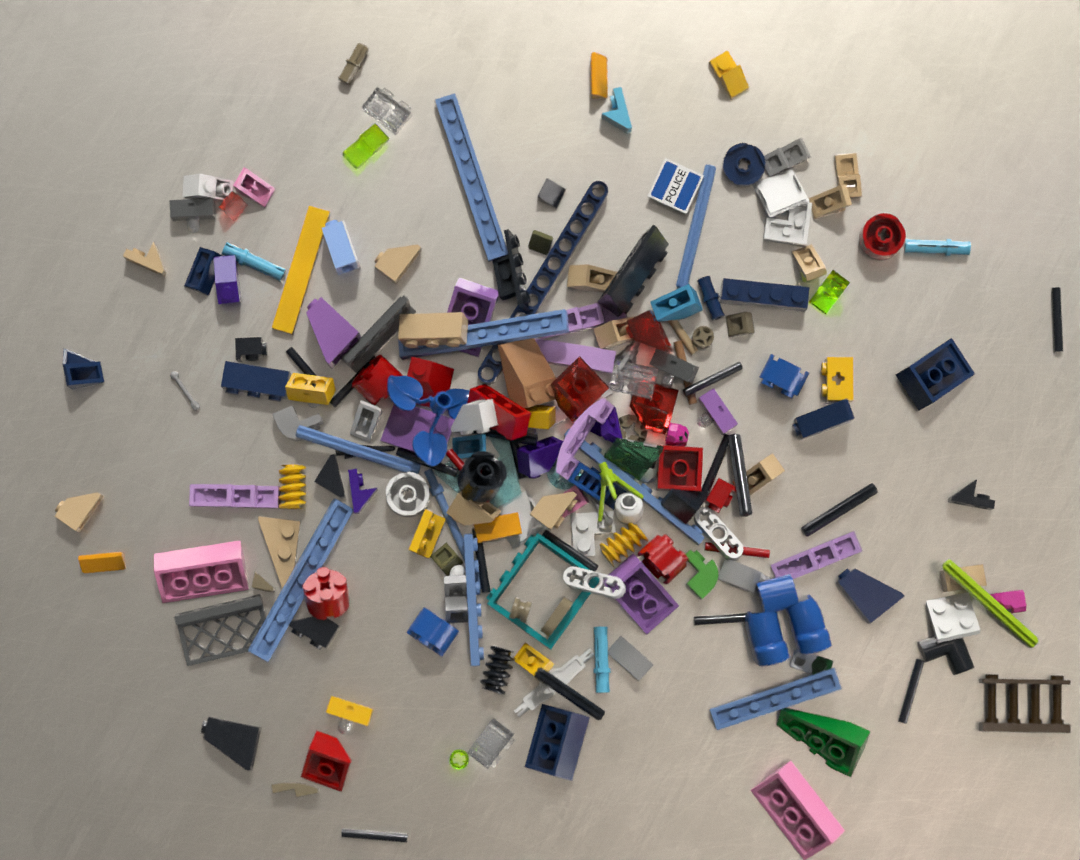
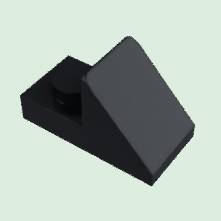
[948,479,996,510]

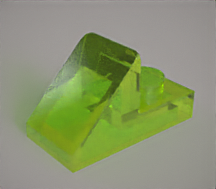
[809,270,850,314]

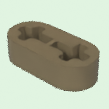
[540,597,573,637]

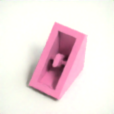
[233,167,275,207]

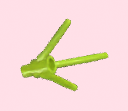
[598,462,644,522]

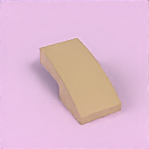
[834,153,862,197]

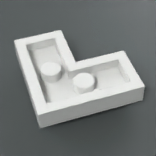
[763,202,812,246]
[571,511,616,557]

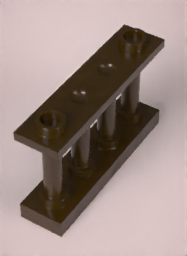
[979,674,1071,733]

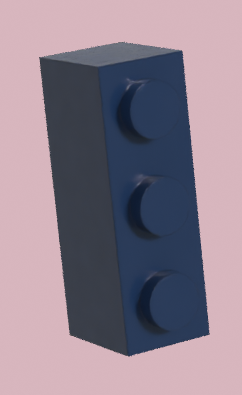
[221,361,291,402]

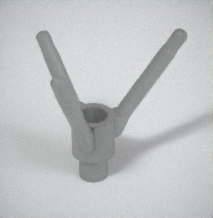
[614,340,640,400]

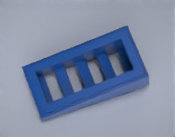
[568,460,615,501]

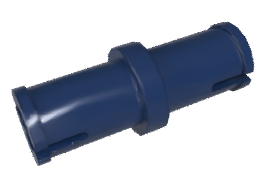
[697,276,725,321]

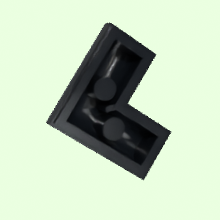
[917,636,975,675]

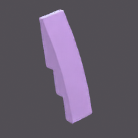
[541,303,627,339]
[534,338,616,374]
[189,484,281,508]
[771,531,862,579]

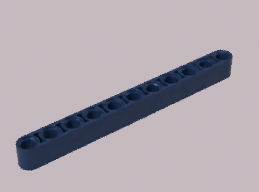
[478,181,608,385]

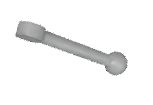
[170,372,200,410]
[583,491,613,525]

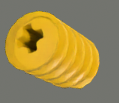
[279,465,306,509]
[600,522,648,567]

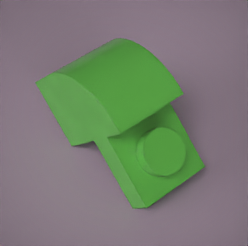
[686,550,718,599]

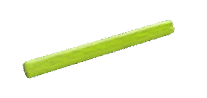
[942,559,1038,648]

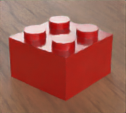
[656,445,703,492]

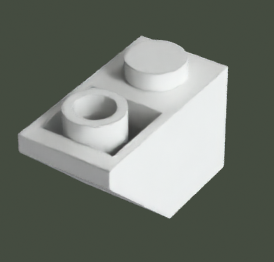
[182,174,234,202]
[451,399,498,435]

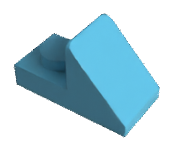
[601,87,632,133]

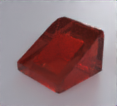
[219,191,248,221]

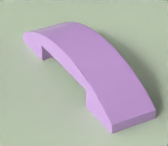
[556,398,615,480]

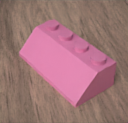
[154,541,249,603]
[751,761,845,860]

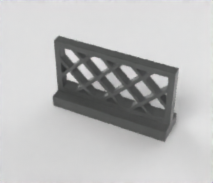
[341,295,416,373]
[174,594,266,666]

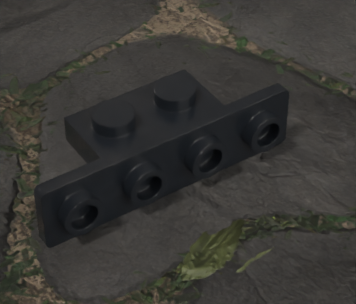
[493,229,531,312]

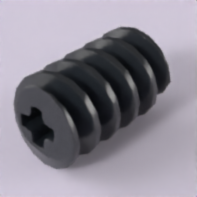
[480,646,516,694]

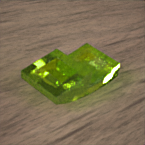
[342,123,390,170]

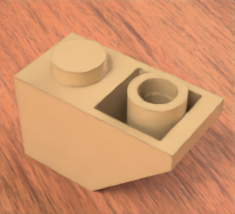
[530,492,577,530]

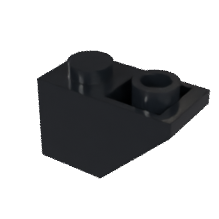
[289,616,341,650]

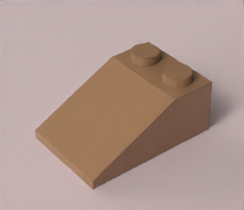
[498,338,560,408]

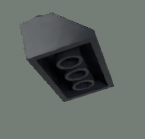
[597,225,669,317]

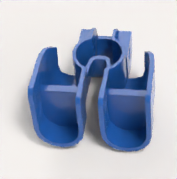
[745,574,832,666]

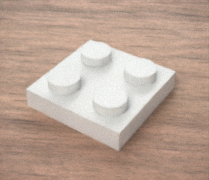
[926,592,980,643]

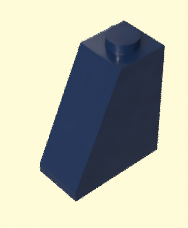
[792,398,855,440]
[836,568,905,624]

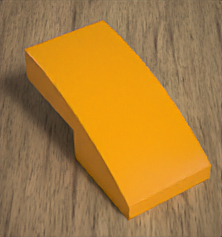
[473,512,522,543]

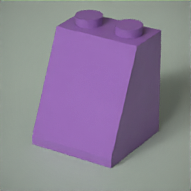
[306,297,361,369]

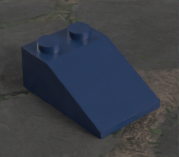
[896,338,975,411]

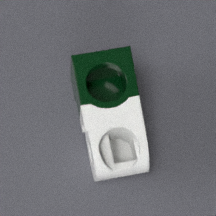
[790,650,833,675]

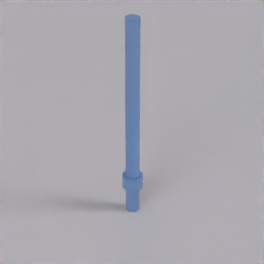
[424,469,481,589]

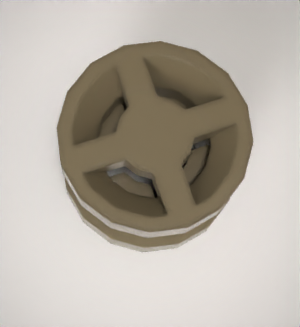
[692,326,714,349]
[509,597,532,623]

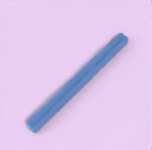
[676,165,716,288]
[296,425,421,474]

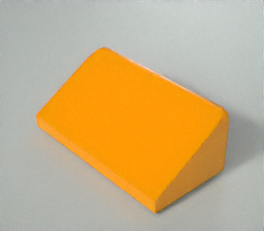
[591,52,608,99]
[78,552,126,573]

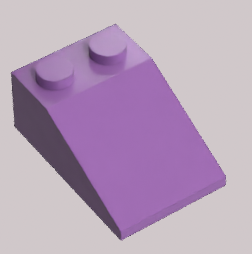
[447,278,499,357]
[380,405,455,463]
[605,554,679,634]

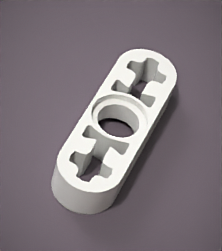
[694,507,743,561]
[563,566,626,599]

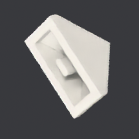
[350,400,383,442]

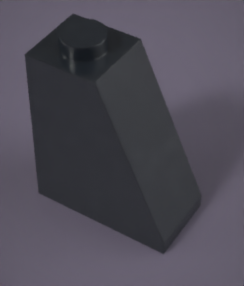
[201,717,262,771]

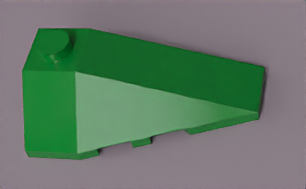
[777,708,871,777]

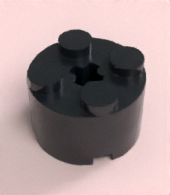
[457,451,507,502]

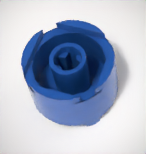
[759,354,809,398]
[406,607,459,657]

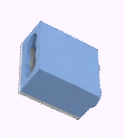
[322,220,361,275]

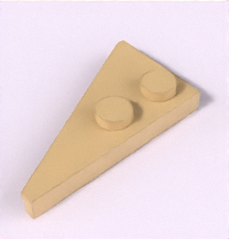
[258,516,301,589]

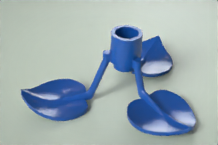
[387,375,470,467]

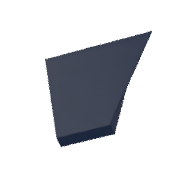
[63,348,104,390]

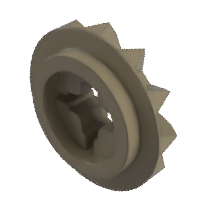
[619,414,647,442]

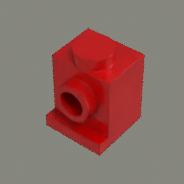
[705,478,736,513]

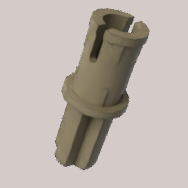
[338,43,368,85]

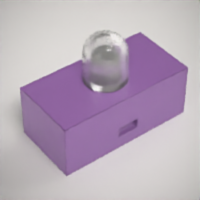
[697,388,738,435]

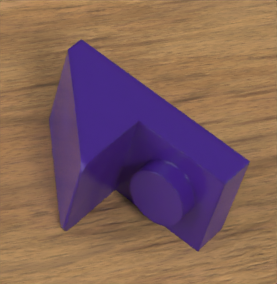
[590,407,623,445]
[348,469,378,514]

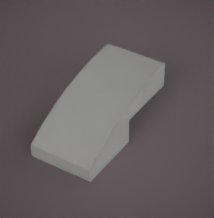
[764,138,811,177]
[608,636,653,681]

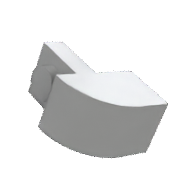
[273,406,324,441]
[718,559,771,597]
[444,575,468,623]

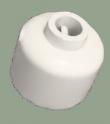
[615,492,643,524]

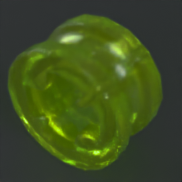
[449,749,469,769]

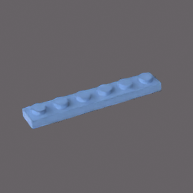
[464,533,484,666]
[710,667,842,730]

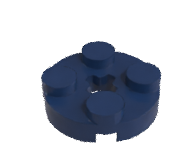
[723,143,766,187]

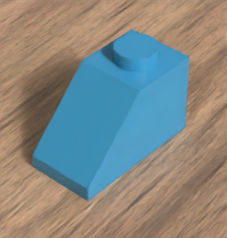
[650,284,703,322]

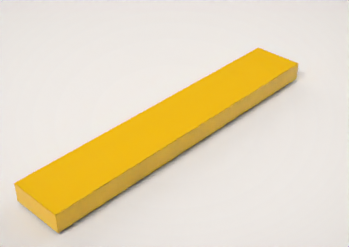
[272,206,330,335]

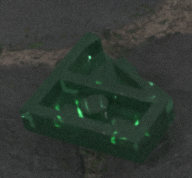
[604,438,664,481]

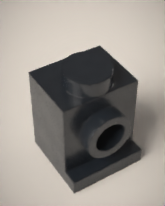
[235,337,268,362]

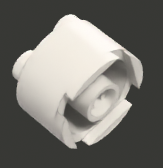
[386,472,430,517]

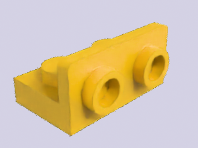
[408,509,445,558]

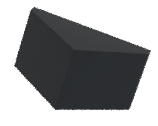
[314,454,346,499]
[661,489,708,524]

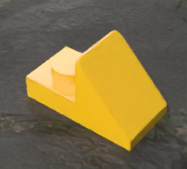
[709,50,749,98]
[514,642,555,677]

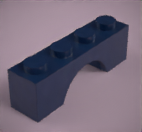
[720,278,810,312]

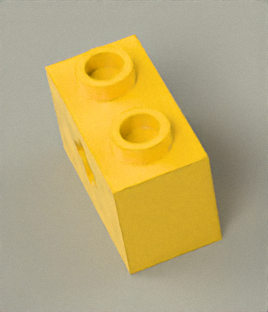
[821,357,854,402]

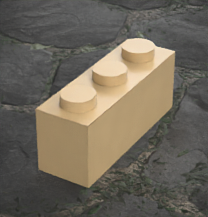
[398,312,468,348]

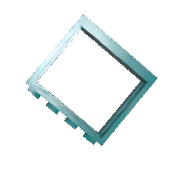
[486,533,600,650]

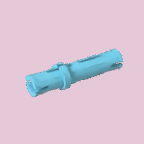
[904,239,971,256]
[222,242,286,282]
[593,627,611,693]

